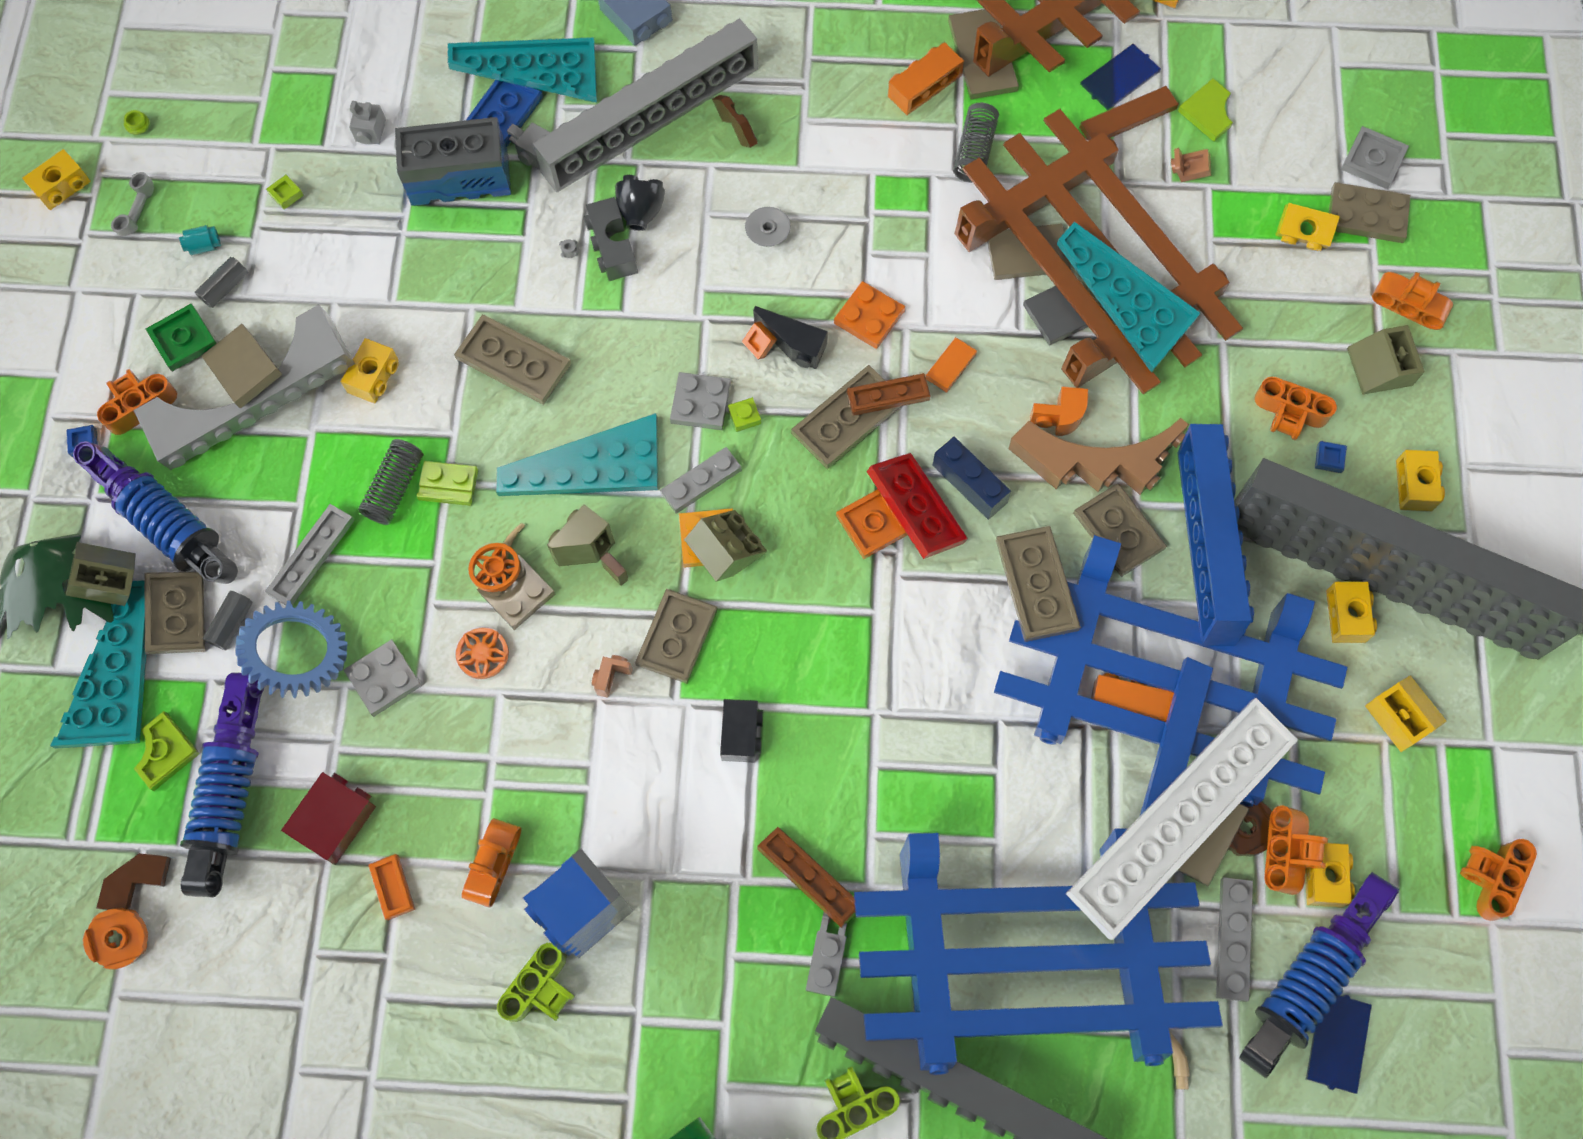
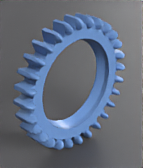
[235,601,348,698]

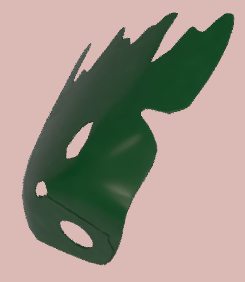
[0,533,114,639]

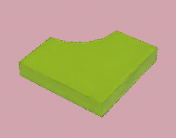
[1178,78,1233,142]
[134,711,200,791]

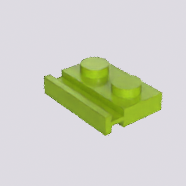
[417,461,478,506]

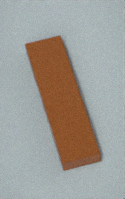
[1079,86,1179,141]
[757,827,855,928]

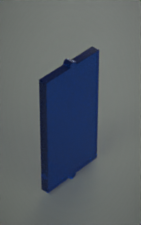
[1080,43,1161,110]
[1305,995,1372,1094]

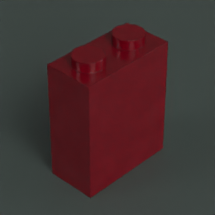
[280,772,376,865]

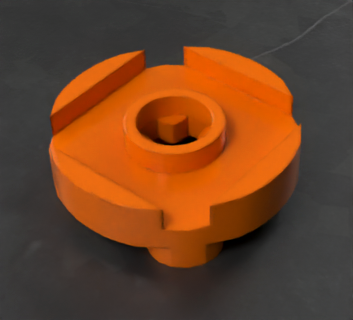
[83,908,148,969]

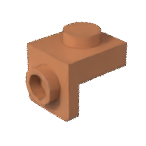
[1171,148,1211,182]
[592,655,633,698]

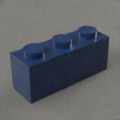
[932,436,1011,520]

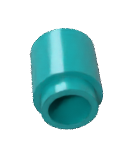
[179,225,221,256]

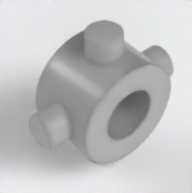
[559,239,579,258]

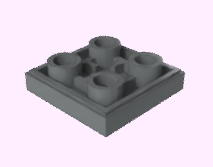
[1023,286,1088,346]

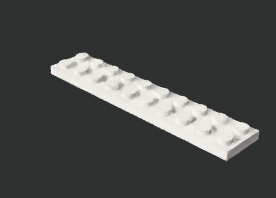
[1066,698,1298,940]

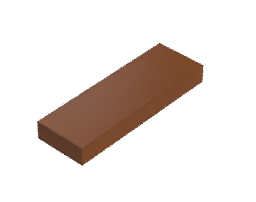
[847,373,931,416]

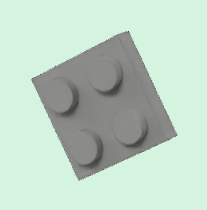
[1341,126,1409,189]
[670,372,731,430]
[344,639,422,717]

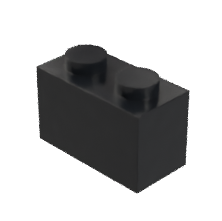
[720,699,763,763]

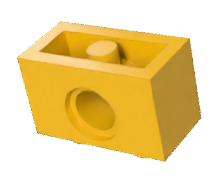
[22,149,91,210]
[1275,203,1340,251]
[340,338,399,404]
[1396,450,1445,511]
[1326,582,1377,643]
[1305,843,1355,908]

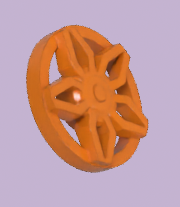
[468,543,521,592]
[456,628,509,679]

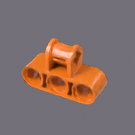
[1372,272,1453,330]
[97,368,177,435]
[1254,377,1337,441]
[1265,805,1328,895]
[462,818,521,908]
[1460,839,1537,921]

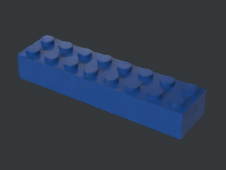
[1177,424,1254,646]

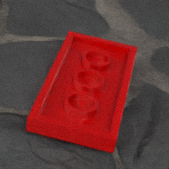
[866,453,968,559]

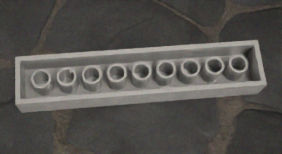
[533,18,758,193]

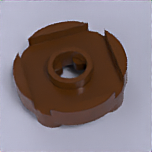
[1228,802,1272,857]

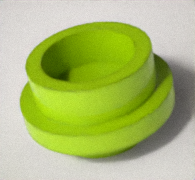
[124,110,150,135]

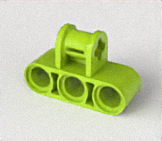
[497,943,575,1022]
[816,1066,900,1139]

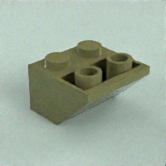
[1347,325,1425,395]
[547,504,615,566]
[684,510,767,582]
[66,542,136,606]

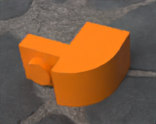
[1030,386,1088,436]

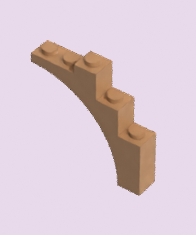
[1008,418,1189,495]

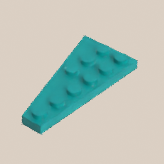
[448,38,597,103]
[1057,222,1200,373]
[496,413,658,496]
[50,580,146,749]

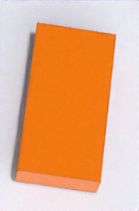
[926,337,977,393]
[368,854,415,921]

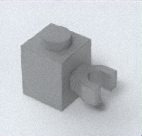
[349,100,386,144]
[507,123,550,169]

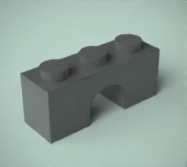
[584,197,638,281]

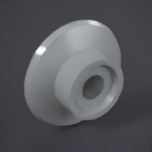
[745,207,790,247]

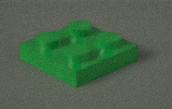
[145,303,217,372]

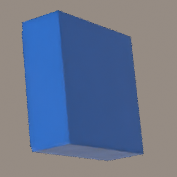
[67,425,98,457]
[1315,441,1347,473]

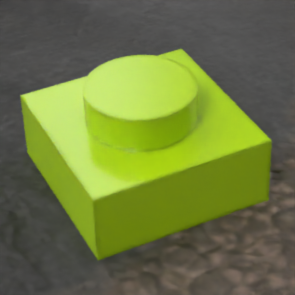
[266,174,304,210]
[728,397,761,432]

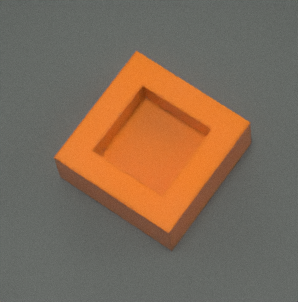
[742,321,777,359]

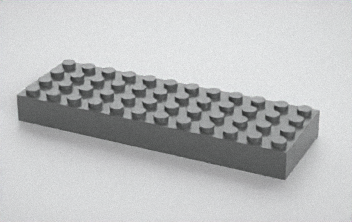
[1234,458,1583,660]

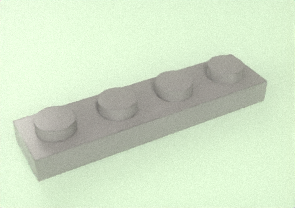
[265,504,355,605]
[1216,877,1253,1002]

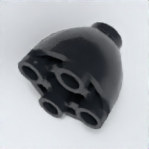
[615,175,665,231]

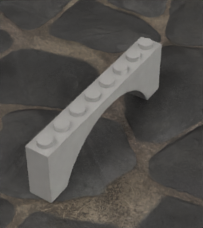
[134,304,355,470]

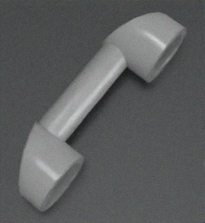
[111,172,154,236]

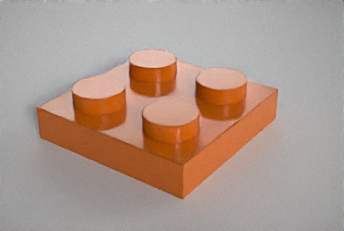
[834,281,905,349]
[836,489,907,559]

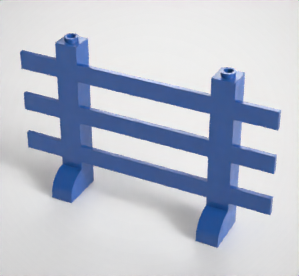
[993,535,1347,807]
[854,828,1223,1075]

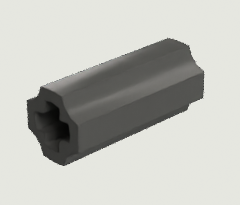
[194,257,249,308]
[203,590,253,650]

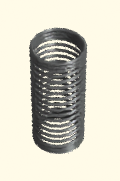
[953,102,999,183]
[358,439,424,525]

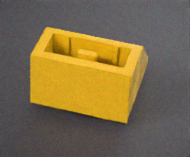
[1365,675,1447,752]

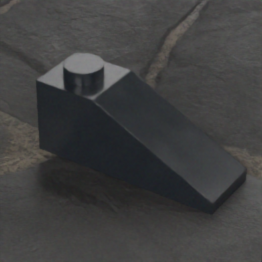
[753,306,828,369]

